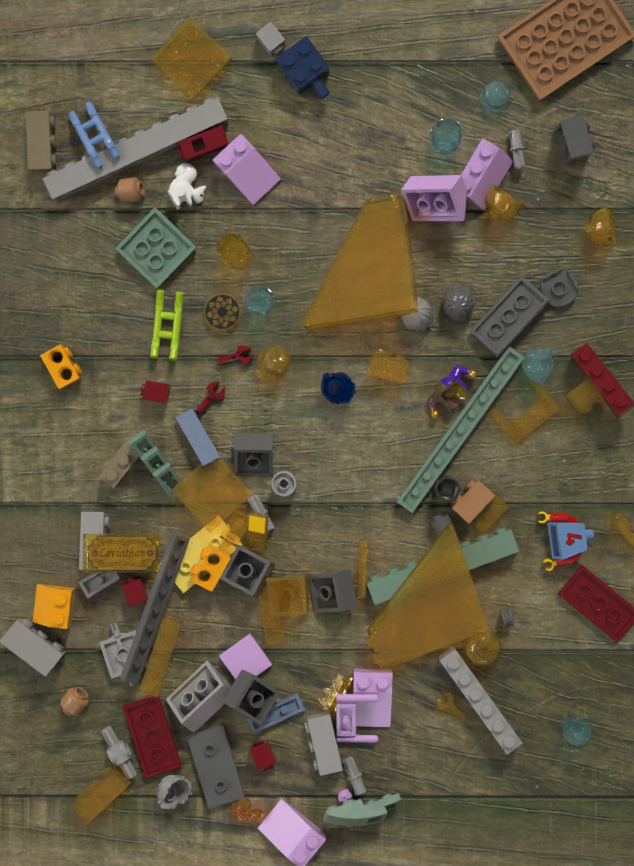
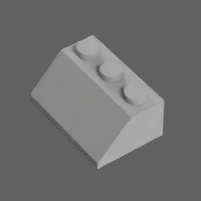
[0,618,66,677]
[166,660,231,732]

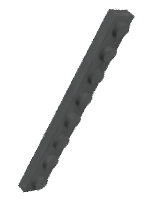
[120,533,190,684]

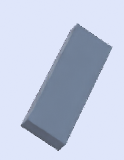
[175,409,220,468]
[246,692,306,734]

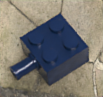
[275,36,330,100]

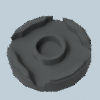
[539,269,578,307]

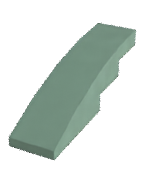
[128,430,188,502]

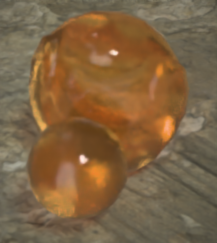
[231,798,264,823]

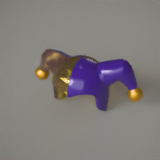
[427,365,477,418]

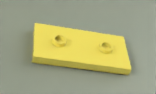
[160,515,243,593]

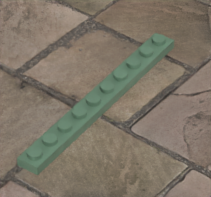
[396,346,525,513]

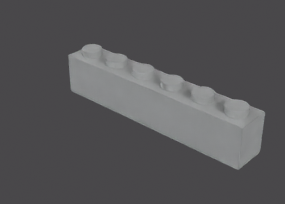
[438,646,523,754]

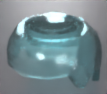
[479,81,511,113]
[245,286,275,317]
[562,717,592,746]

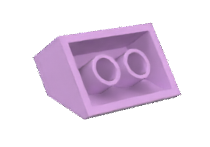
[461,138,513,211]
[401,175,467,221]

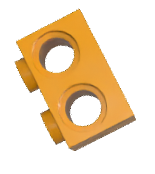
[40,344,82,390]
[190,543,231,592]

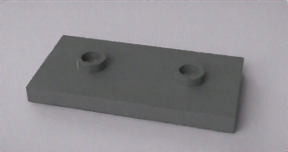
[469,275,550,357]
[187,724,245,809]

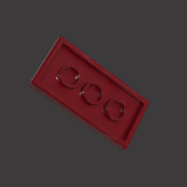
[557,564,634,642]
[122,694,182,779]

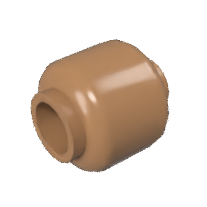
[115,177,145,204]
[60,687,89,716]

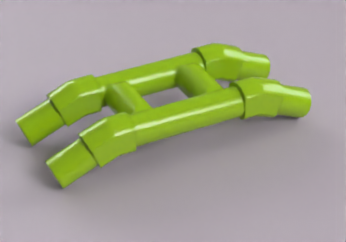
[150,290,183,361]

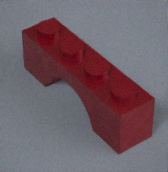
[571,343,634,419]

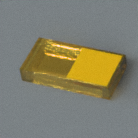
[247,511,269,552]

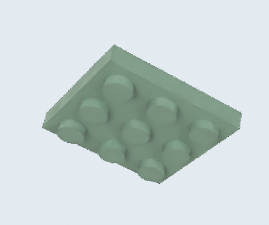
[115,207,197,289]

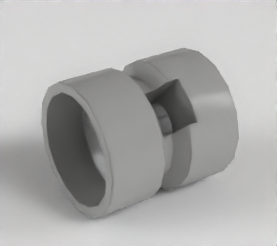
[271,470,297,496]

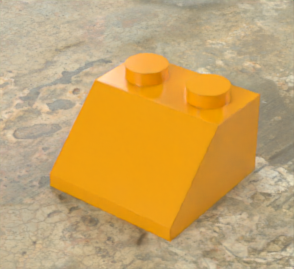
[33,584,75,629]

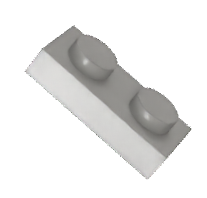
[78,571,122,599]

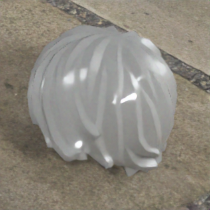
[397,296,434,331]
[157,775,192,810]

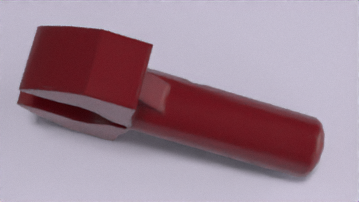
[217,345,253,365]
[196,382,225,413]

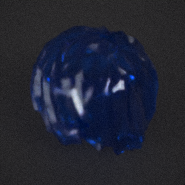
[320,372,356,405]

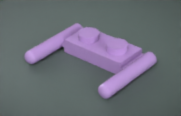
[336,694,379,743]

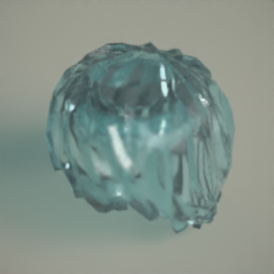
[429,117,463,155]
[522,347,554,385]

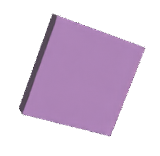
[219,633,272,679]

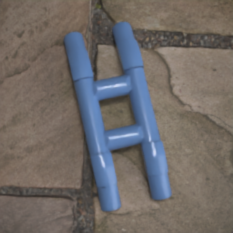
[69,102,120,168]

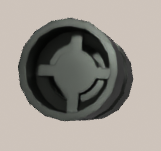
[434,476,460,502]

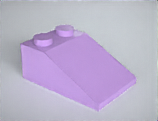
[213,134,281,205]
[353,669,393,727]
[258,798,326,866]

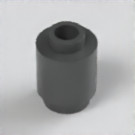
[431,512,456,542]

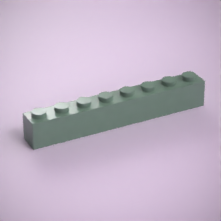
[366,527,519,605]

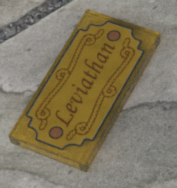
[83,534,159,573]

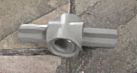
[101,726,137,779]

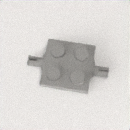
[99,622,148,686]

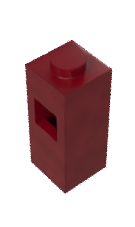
[177,125,229,163]

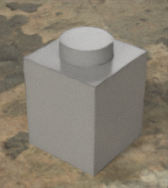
[256,22,286,56]

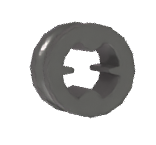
[500,609,514,628]

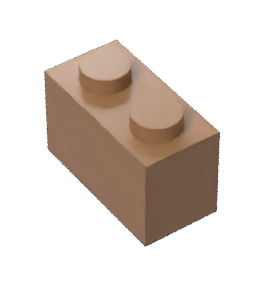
[451,479,495,524]

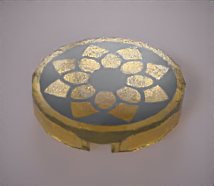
[204,293,242,331]

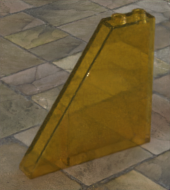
[302,194,419,330]
[366,523,490,670]

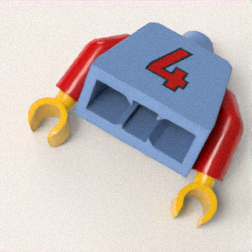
[538,512,594,571]

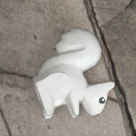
[167,163,206,210]

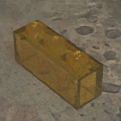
[72,765,132,825]

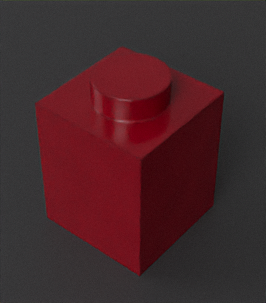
[141,380,171,403]
[122,576,149,607]
[249,738,277,771]

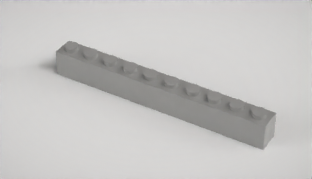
[43,97,229,202]

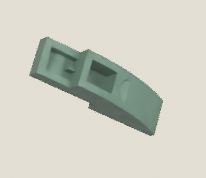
[323,793,401,826]

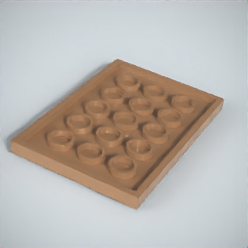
[497,0,634,101]

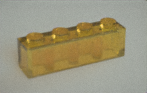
[139,615,183,697]

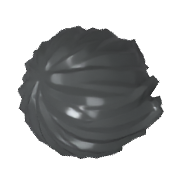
[442,282,476,321]

